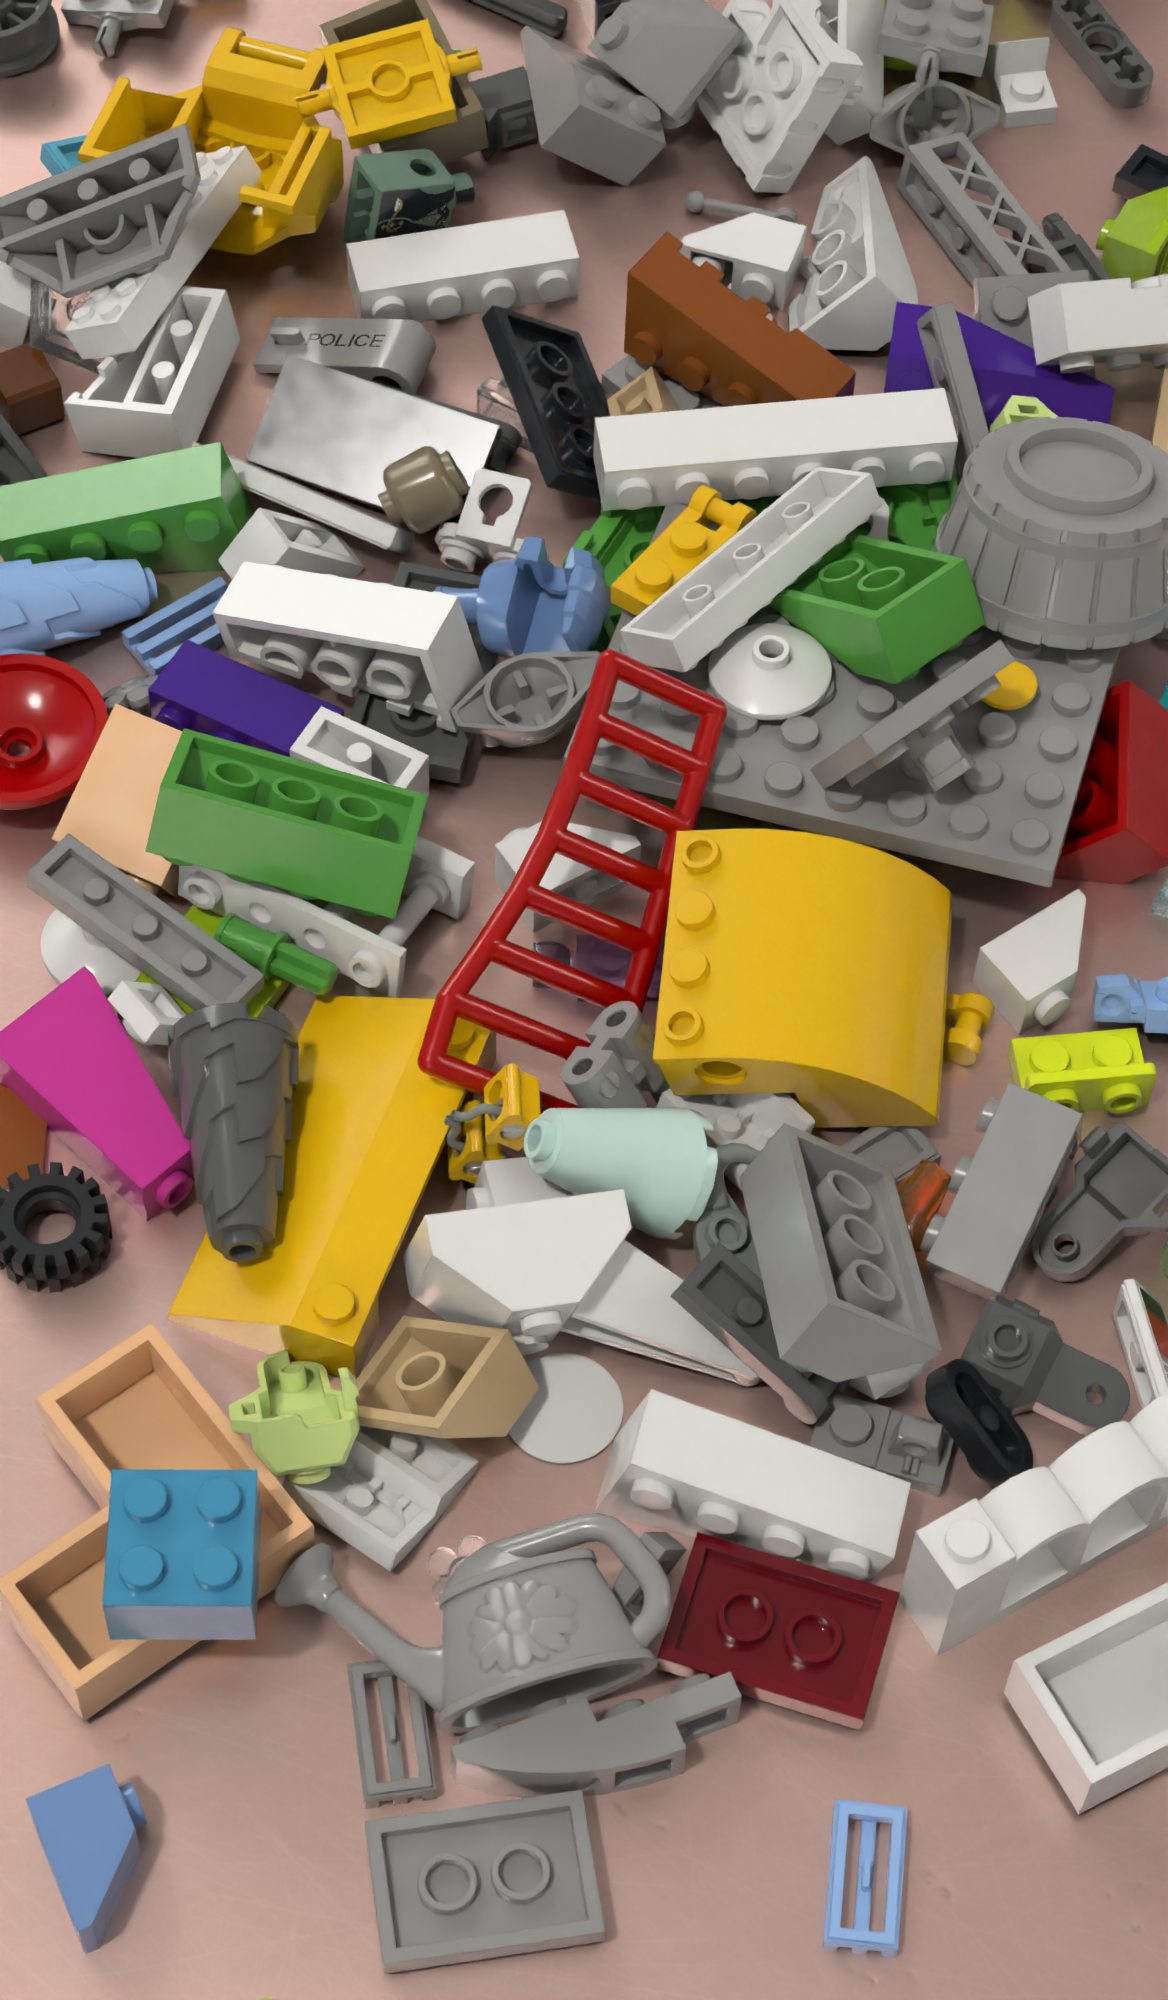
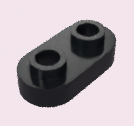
[925,1359,1033,1487]

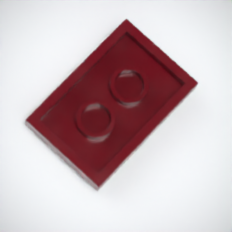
[656,1532,900,1731]

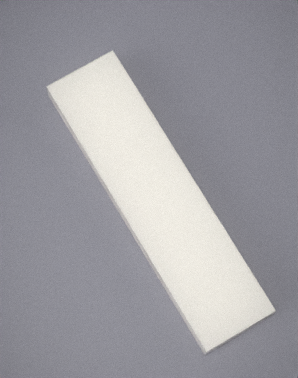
[191,442,416,554]

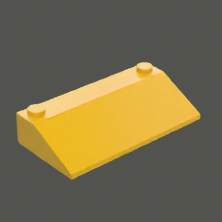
[168,995,496,1379]

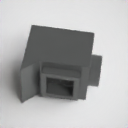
[469,66,539,164]

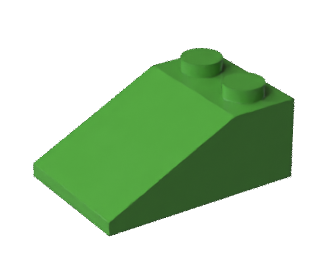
[769,533,985,684]

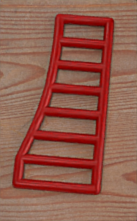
[417,649,727,1114]

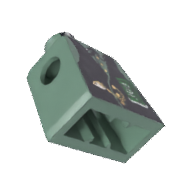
[342,149,475,244]

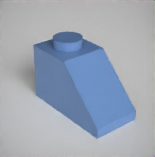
[26,1764,147,1955]

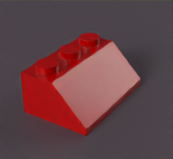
[1054,679,1168,885]

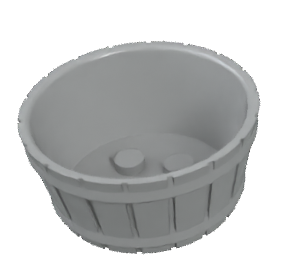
[931,417,1168,650]

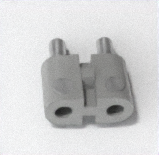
[560,1001,670,1108]

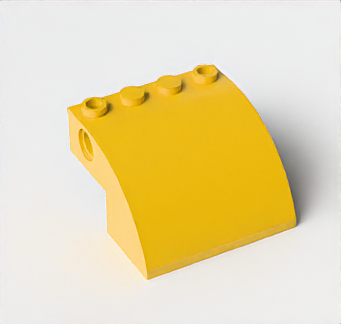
[652,829,953,1128]

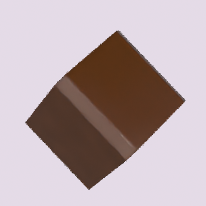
[0,340,65,435]

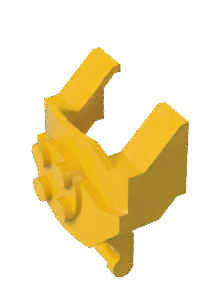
[78,27,344,255]

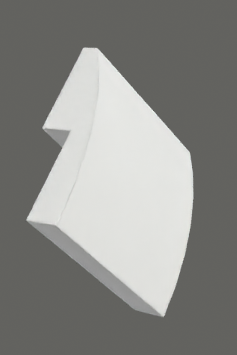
[282,1426,479,1571]

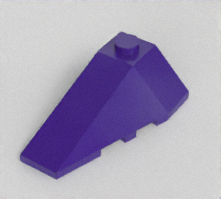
[884,302,1115,431]

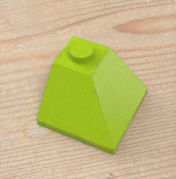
[1096,186,1168,288]

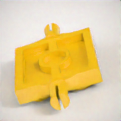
[295,19,483,150]

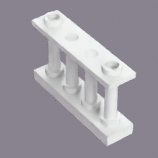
[178,836,475,998]

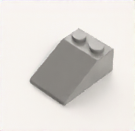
[520,25,666,187]

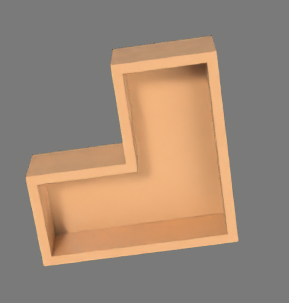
[0,1323,315,1722]

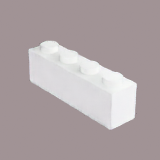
[346,210,580,322]

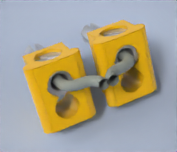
[444,1063,541,1184]

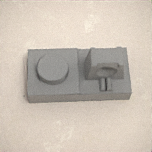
[810,1392,954,1497]

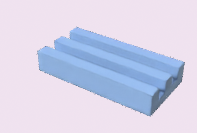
[122,576,228,676]
[822,1799,908,1958]

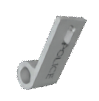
[253,317,436,394]

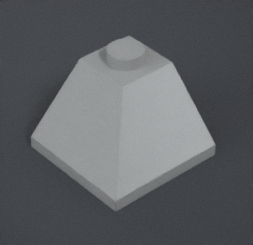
[588,0,746,122]

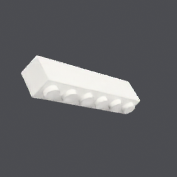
[593,388,958,511]

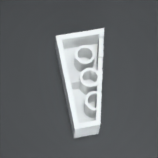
[1027,274,1168,373]
[212,561,484,733]
[594,1389,911,1581]

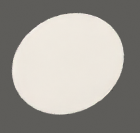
[509,1353,624,1464]

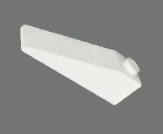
[788,155,918,351]

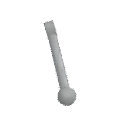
[685,190,798,223]

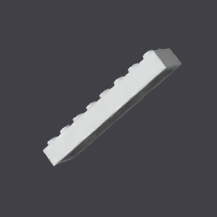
[64,145,263,360]
[620,466,882,673]

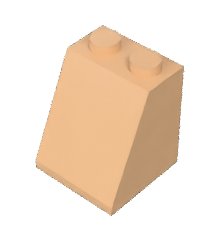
[52,703,182,899]

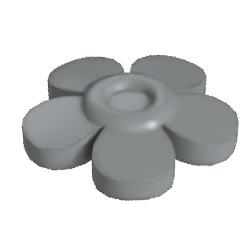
[102,675,159,715]

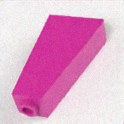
[0,966,194,1222]

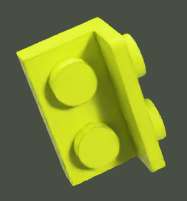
[1008,1028,1157,1114]

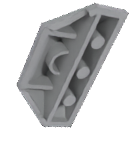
[0,123,201,298]

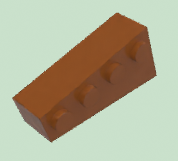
[624,231,856,406]

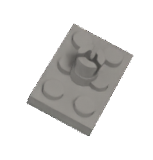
[810,639,1015,793]

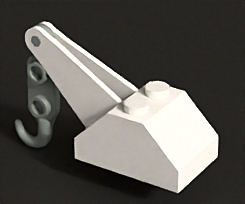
[403,1143,763,1386]

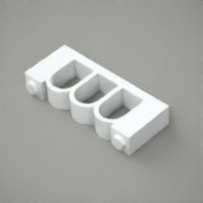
[898,1391,1168,1656]

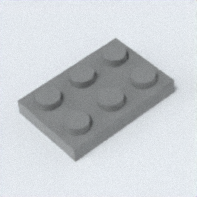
[365,1790,605,1974]

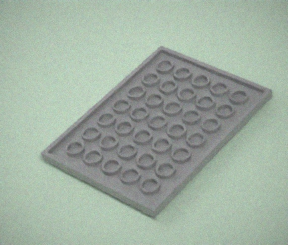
[563,503,1121,888]

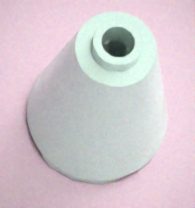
[524,1108,718,1239]

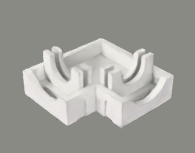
[696,0,864,194]

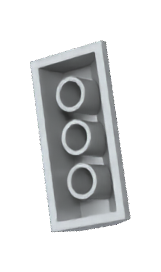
[739,1123,942,1382]

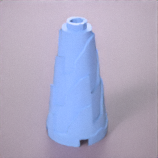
[0,557,158,656]

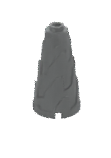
[168,1002,299,1262]

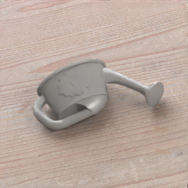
[274,1513,672,1733]

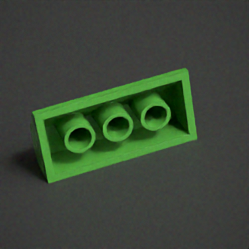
[145,728,428,919]

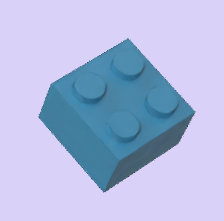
[102,1469,262,1640]

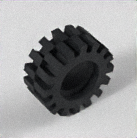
[0,1162,113,1293]

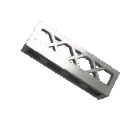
[897,132,1072,287]

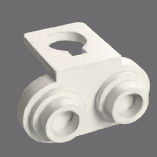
[434,468,549,572]

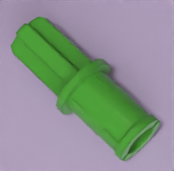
[214,912,339,995]

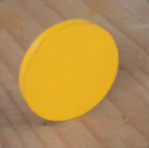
[981,661,1037,710]

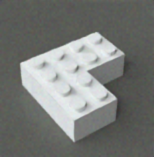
[1004,1582,1168,1814]

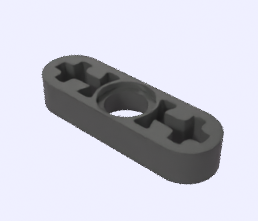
[1049,0,1154,109]

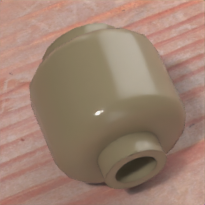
[378,446,469,534]

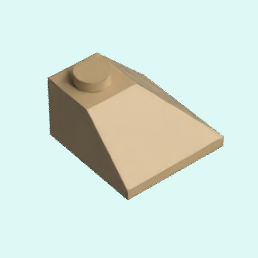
[356,1316,539,1439]

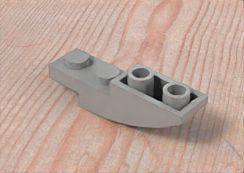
[450,1671,742,1798]

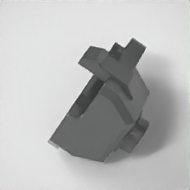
[1032,1123,1168,1282]
[960,1295,1130,1436]

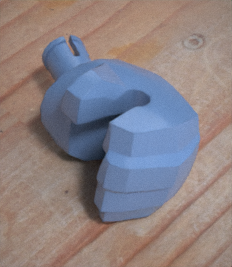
[434,536,611,658]

